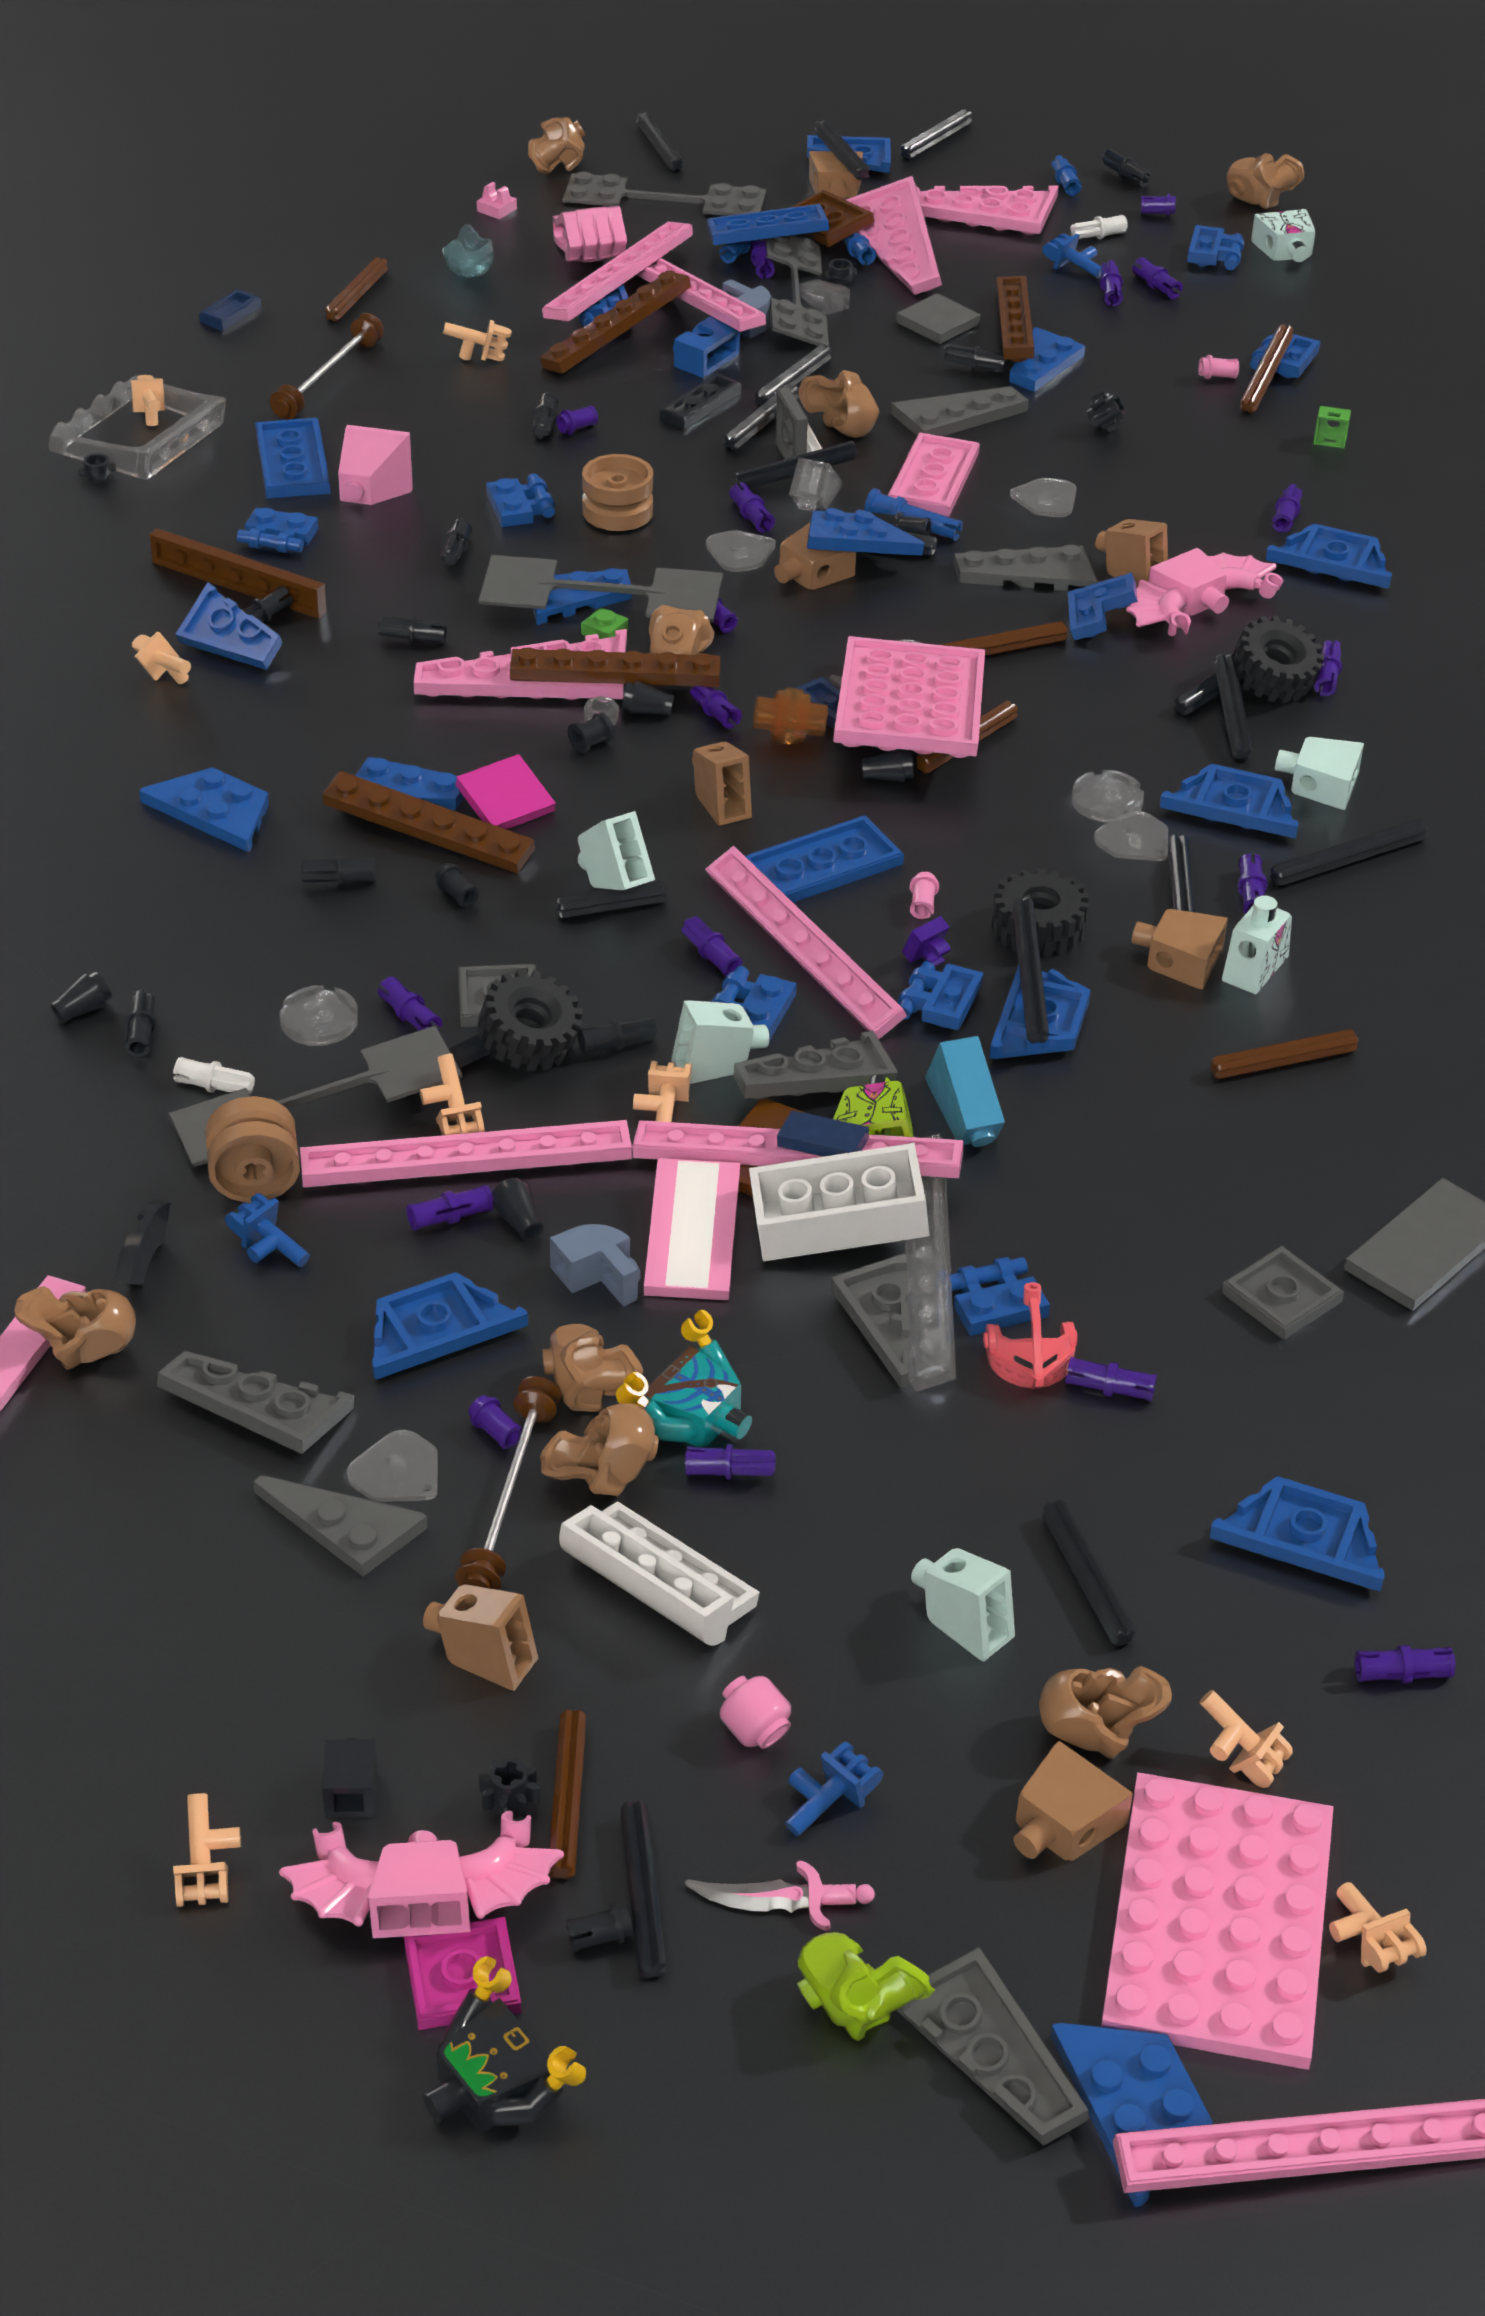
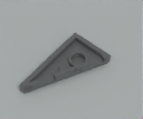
[831,1254,911,1387]
[254,1475,428,1577]

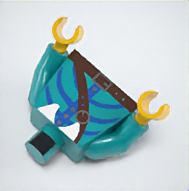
[616,1310,752,1447]

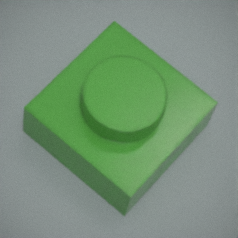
[581,608,629,639]

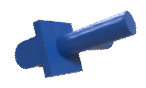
[1042,233,1101,278]
[225,1193,310,1267]
[785,1742,884,1837]

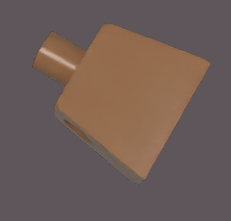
[809,151,863,199]
[1095,519,1168,588]
[774,523,856,590]
[692,742,752,826]
[1131,909,1228,990]
[423,1584,538,1691]
[1014,1741,1133,1861]

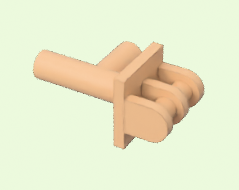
[443,320,512,361]
[131,375,165,426]
[132,632,191,685]
[420,1054,485,1135]
[633,1061,692,1122]
[1199,1690,1293,1788]
[173,1793,241,1907]
[1329,1882,1427,1973]

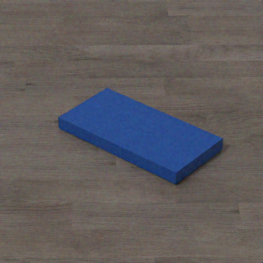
[707,204,829,245]
[255,418,331,499]
[745,815,904,903]

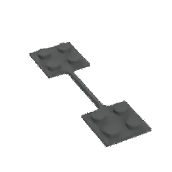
[563,172,766,216]
[765,235,829,347]
[479,555,723,623]
[169,1026,463,1167]

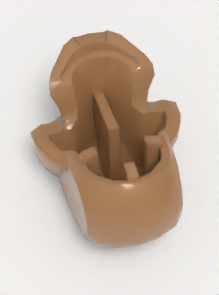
[528,117,586,174]
[1227,153,1304,209]
[798,370,879,438]
[648,605,714,655]
[14,1286,136,1370]
[542,1324,643,1412]
[540,1403,658,1497]
[1039,1666,1172,1760]

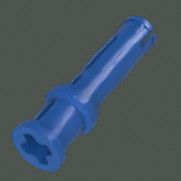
[864,488,963,541]

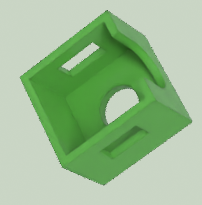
[1313,406,1351,448]

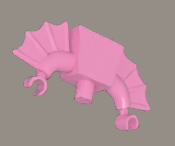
[1126,548,1283,636]
[279,1811,564,1939]

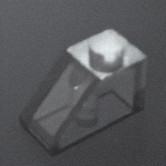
[789,458,842,512]

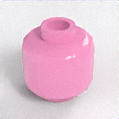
[720,1676,791,1749]

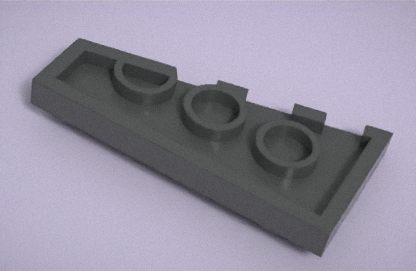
[891,386,1028,436]
[953,545,1097,591]
[733,1030,898,1100]
[157,1351,354,1454]
[896,1947,1089,2146]

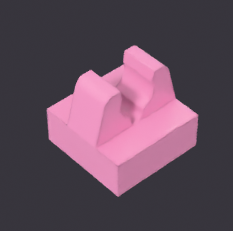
[477,182,517,219]

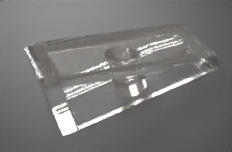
[799,279,850,315]

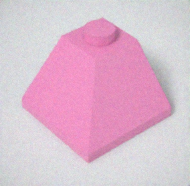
[338,425,413,505]

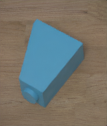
[925,1036,1005,1147]

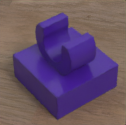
[902,916,951,967]

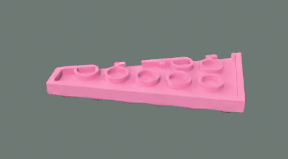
[846,176,942,295]
[881,186,1058,235]
[414,629,627,701]

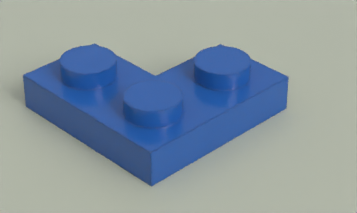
[1068,573,1138,640]

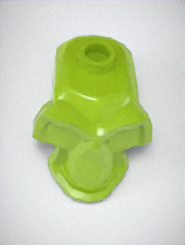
[797,1932,935,2041]

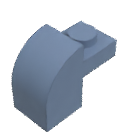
[723,279,770,339]
[550,1224,641,1306]

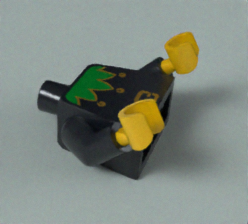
[422,1956,586,2131]

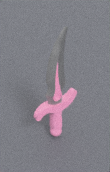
[685,1861,875,1931]

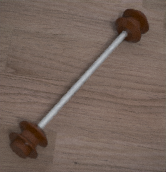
[270,313,384,420]
[455,1376,561,1590]

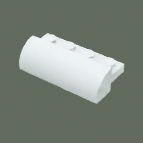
[559,1501,760,1646]

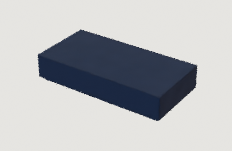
[199,289,261,331]
[777,1110,869,1157]

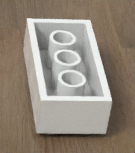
[749,1143,930,1262]

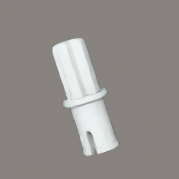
[1070,215,1128,240]
[173,1057,255,1094]

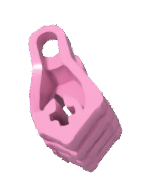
[552,206,627,263]

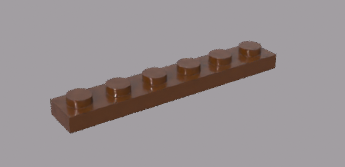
[540,271,691,374]
[997,276,1034,362]
[149,528,326,619]
[510,647,721,687]
[322,771,535,874]

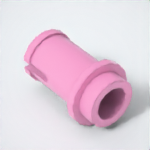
[1198,355,1239,379]
[910,872,939,919]

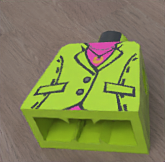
[833,1075,914,1137]

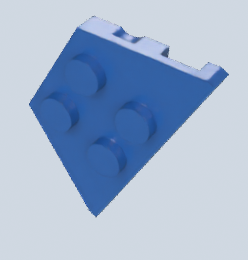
[806,508,925,556]
[1266,524,1392,589]
[1160,764,1299,839]
[139,767,269,852]
[989,965,1091,1059]
[372,1272,528,1380]
[1209,1476,1385,1592]
[1050,2023,1213,2207]

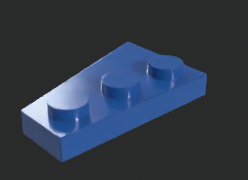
[807,135,891,173]
[1009,327,1085,392]
[533,568,632,625]
[175,582,283,670]
[355,757,464,810]

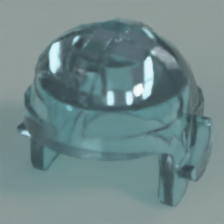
[442,224,494,278]

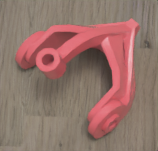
[983,1282,1078,1389]

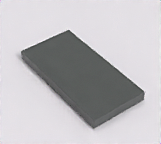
[1344,1178,1485,1311]

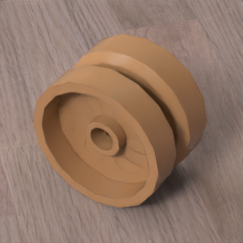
[582,454,653,531]
[205,1096,300,1203]

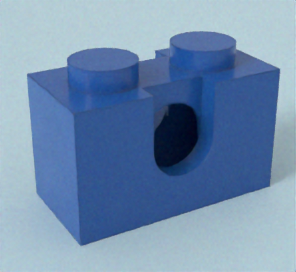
[673,316,740,378]

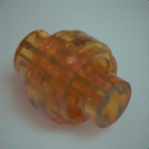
[753,687,828,746]

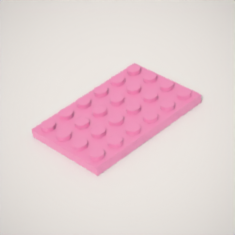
[833,636,985,758]
[1101,1772,1334,2070]

